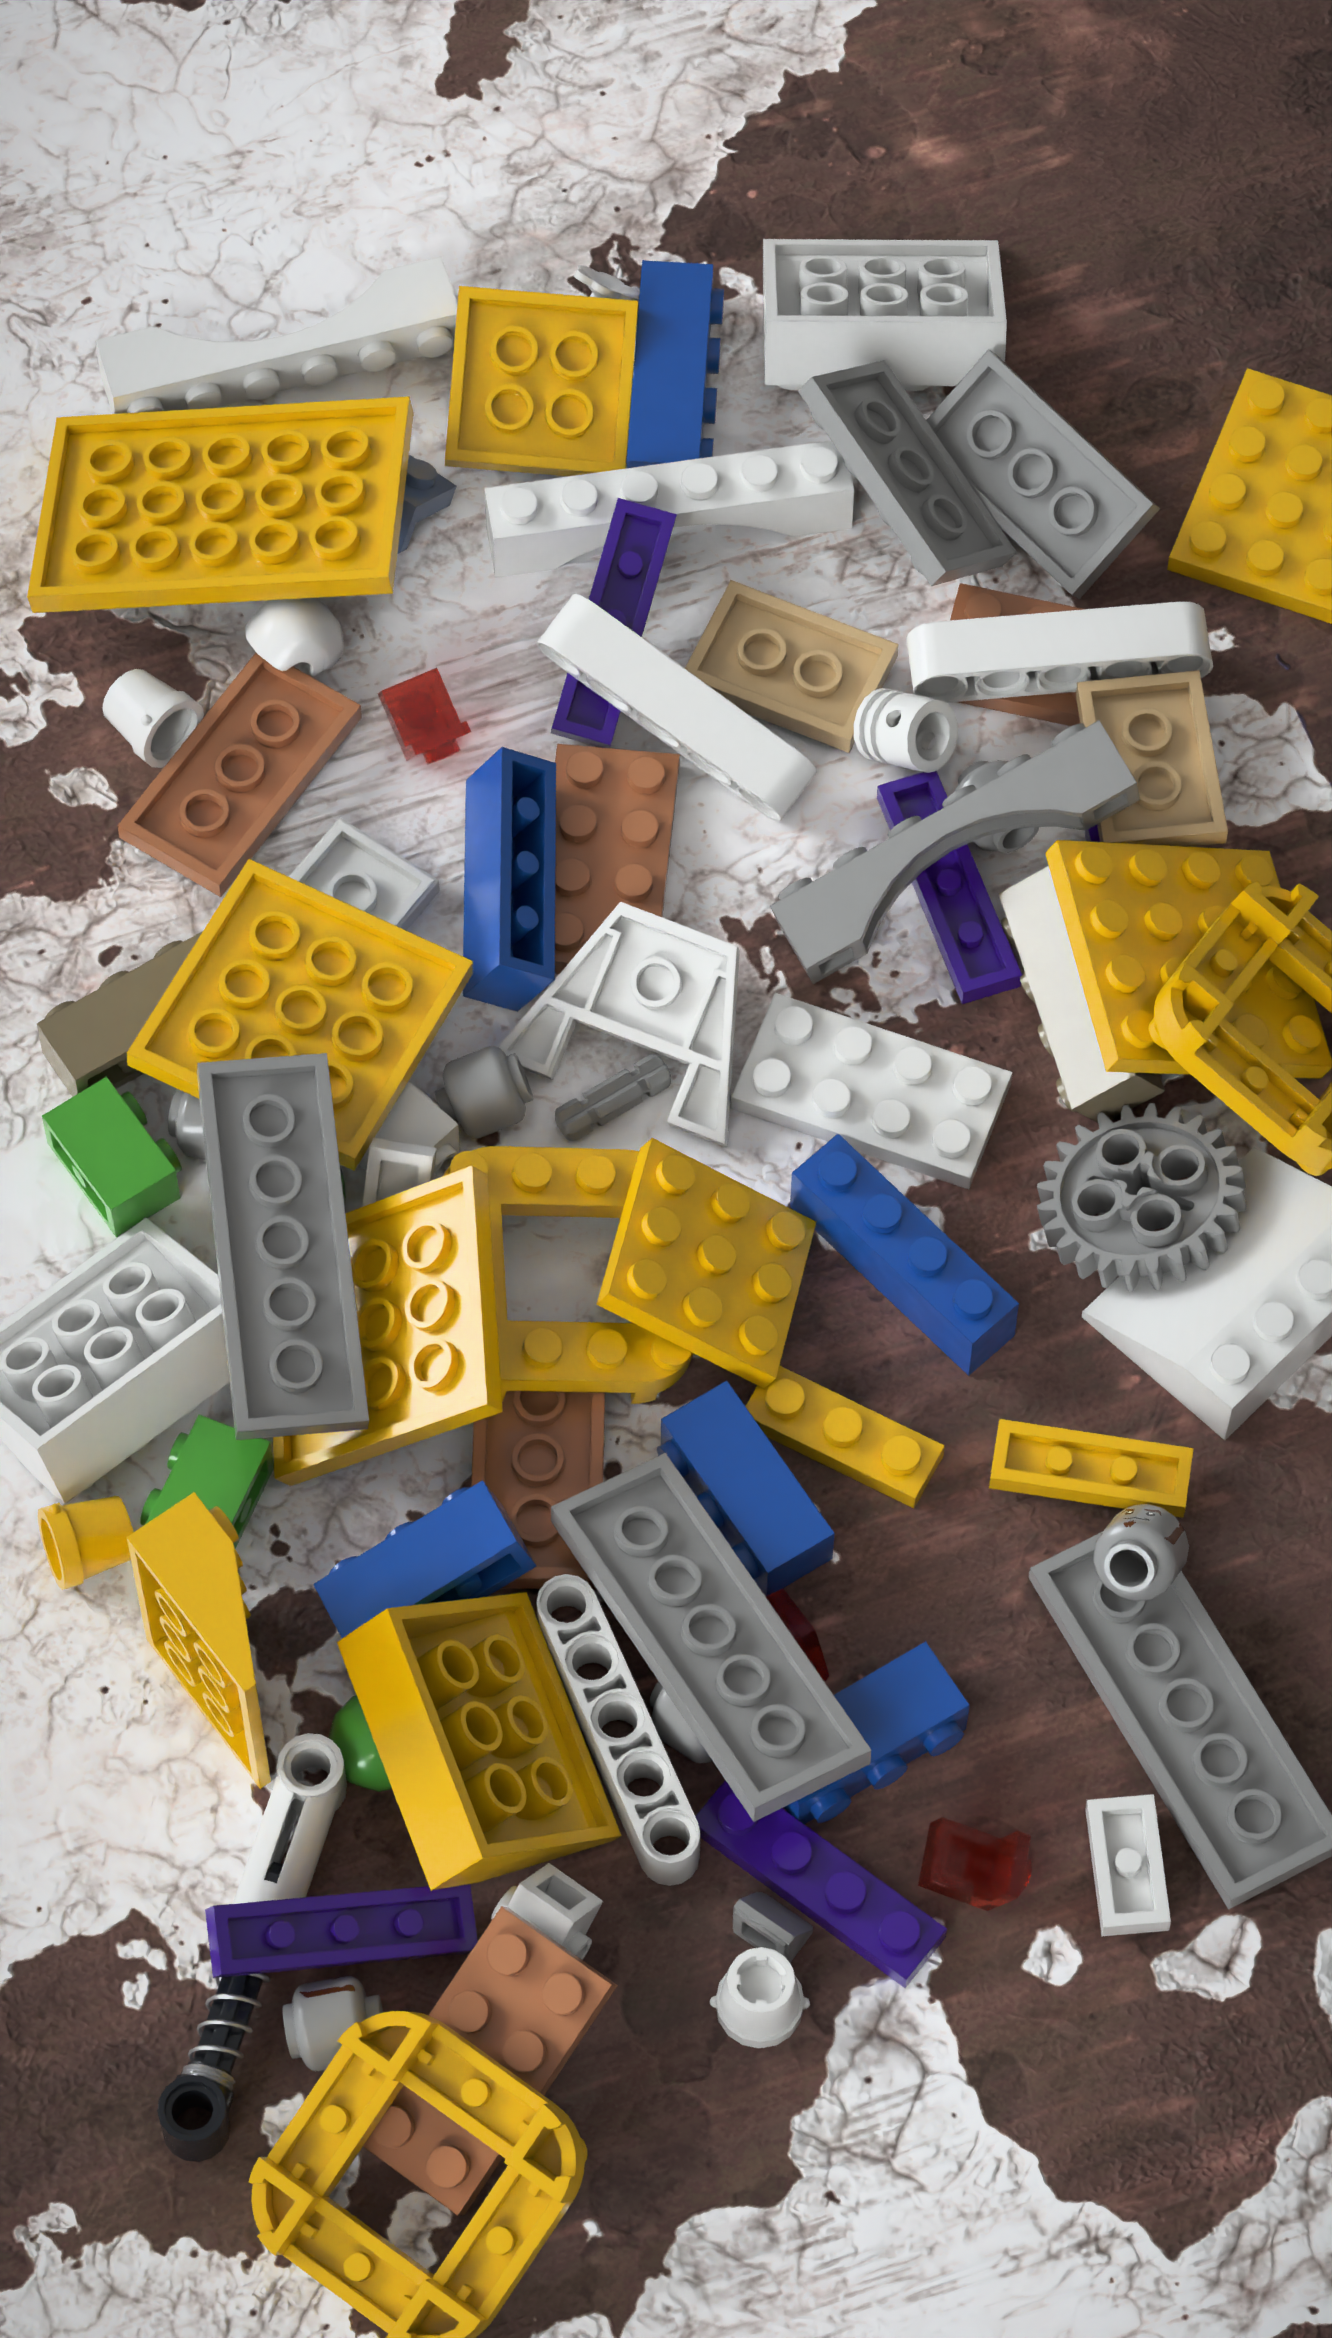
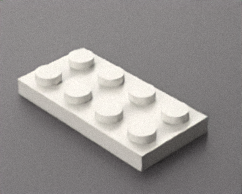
[731,993,1012,1189]

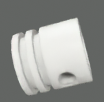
[854,688,958,773]

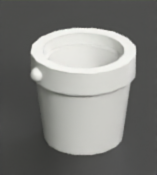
[102,669,204,768]
[710,1947,810,2048]

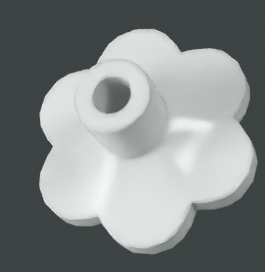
[574,265,640,302]

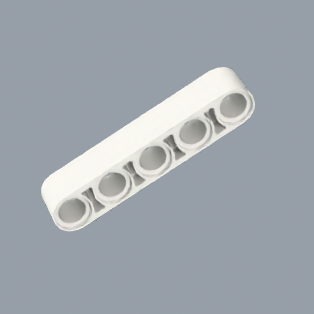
[536,593,817,821]
[906,602,1213,703]
[536,1574,701,1886]

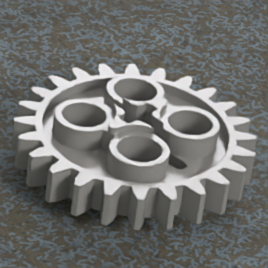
[1037,1103,1246,1292]

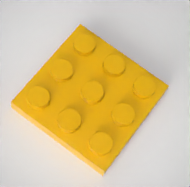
[445,286,638,476]
[596,1138,816,1388]

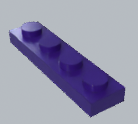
[551,498,677,748]
[877,771,1022,1004]
[695,1780,947,1988]
[205,1884,478,1978]

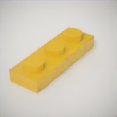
[745,1366,945,1509]
[989,1419,1194,1518]

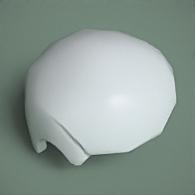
[245,598,343,677]

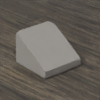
[732,1892,813,1963]

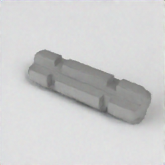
[555,1054,671,1141]

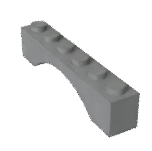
[770,720,1140,984]

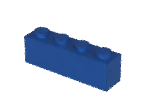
[626,260,724,468]
[463,747,556,1012]
[790,1134,1019,1376]

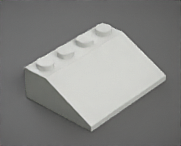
[763,239,1007,391]
[1082,1147,1332,1440]
[0,1218,230,1504]

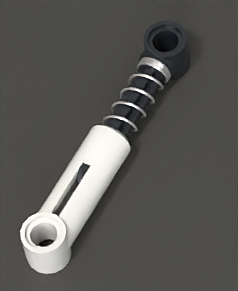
[157,1733,347,2162]

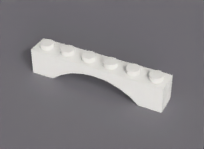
[95,256,458,414]
[484,441,854,578]

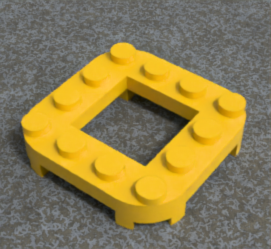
[1148,880,1332,1176]
[443,1146,694,1404]
[249,2011,587,2338]

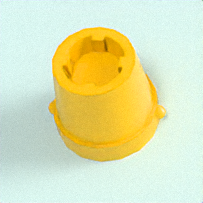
[38,1496,133,1590]

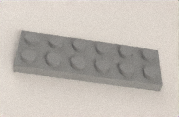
[197,1053,369,1440]
[551,1453,872,1822]
[1029,1532,1332,1910]

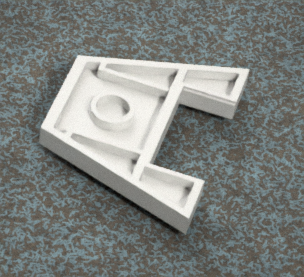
[498,902,740,1147]

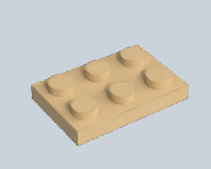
[685,580,899,753]
[1076,670,1228,847]

